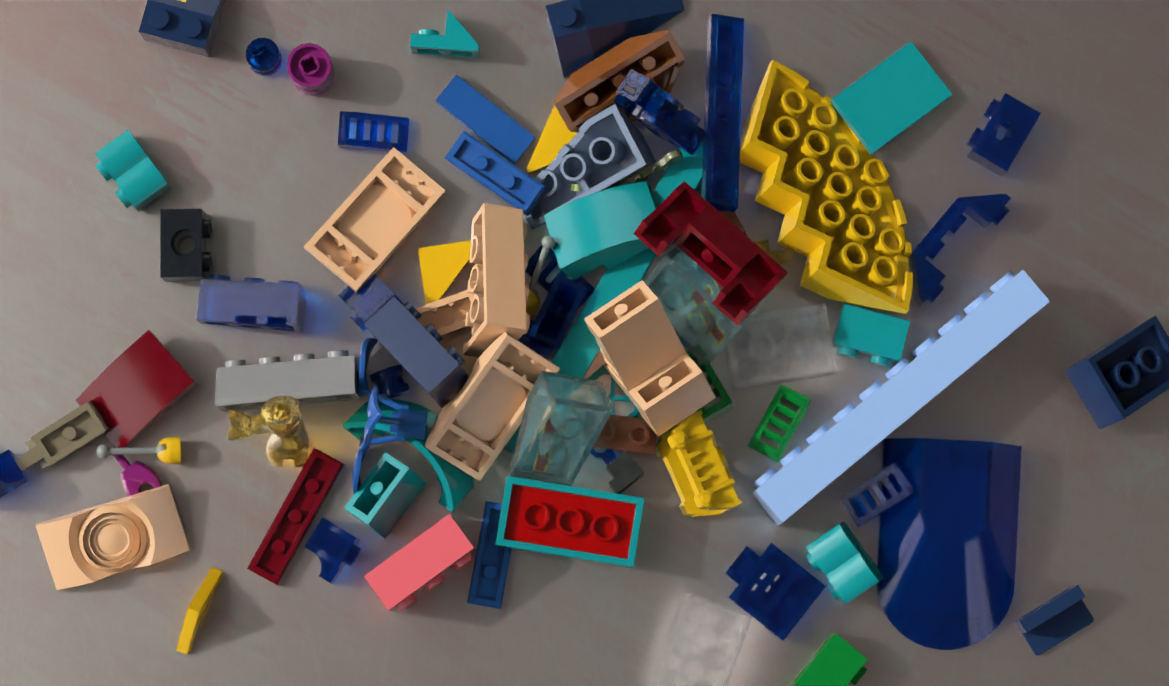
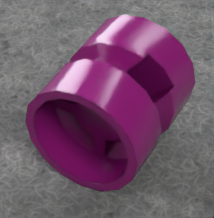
[287,43,335,96]

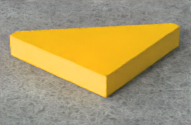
[527,105,577,174]
[418,240,471,304]
[176,567,223,655]

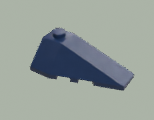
[545,0,685,79]

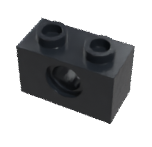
[160,209,212,282]

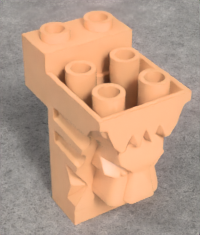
[584,280,716,437]

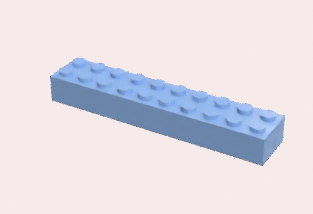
[751,270,1050,526]

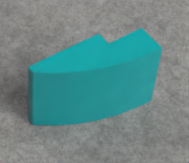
[544,181,657,280]

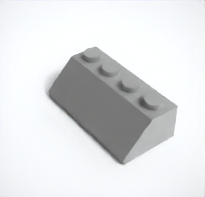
[215,350,360,412]

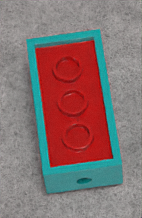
[495,476,644,568]

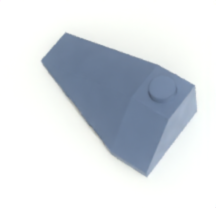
[523,104,657,230]

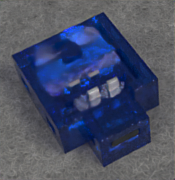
[613,69,708,156]
[724,543,826,641]

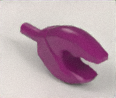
[112,447,163,496]

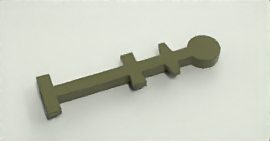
[615,150,683,187]

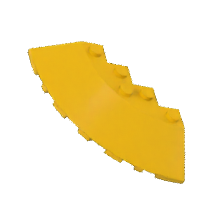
[733,60,913,314]

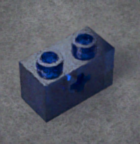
[966,93,1041,177]

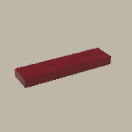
[247,448,345,585]

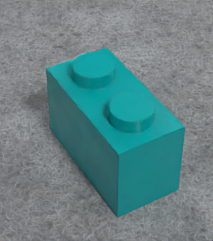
[830,303,911,368]
[344,452,426,539]

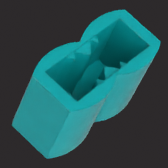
[95,130,171,212]
[806,521,883,604]

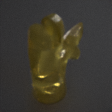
[227,396,309,467]

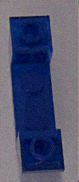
[910,194,1011,306]

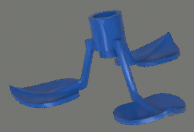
[352,338,428,494]

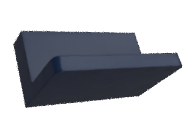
[1014,585,1094,656]

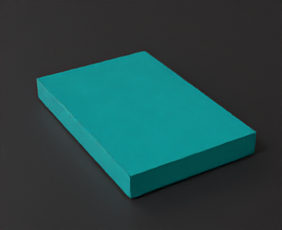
[830,42,953,155]

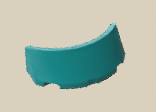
[343,399,474,514]

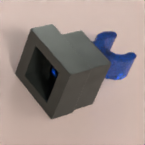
[589,447,644,494]

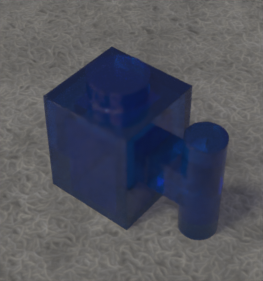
[338,274,404,332]

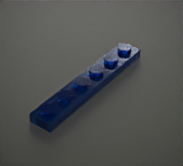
[701,14,744,212]

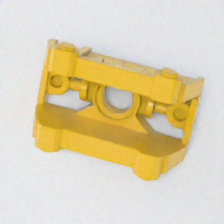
[655,410,742,518]

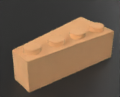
[463,203,530,358]

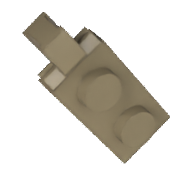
[15,400,109,471]

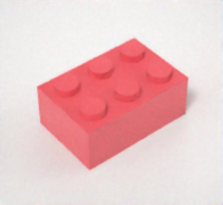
[364,514,476,613]

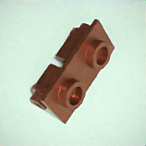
[586,412,657,455]

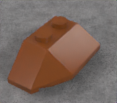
[553,30,685,133]

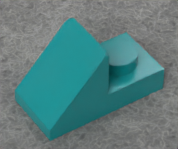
[410,10,480,58]

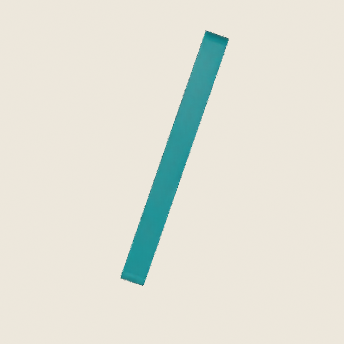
[503,130,720,465]

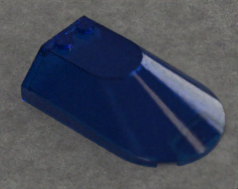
[876,438,1022,650]

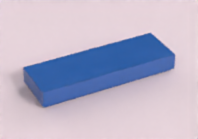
[435,74,536,165]
[445,131,548,216]
[467,501,512,609]

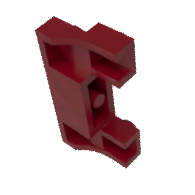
[633,181,788,326]

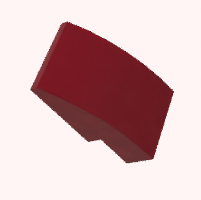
[75,330,197,448]

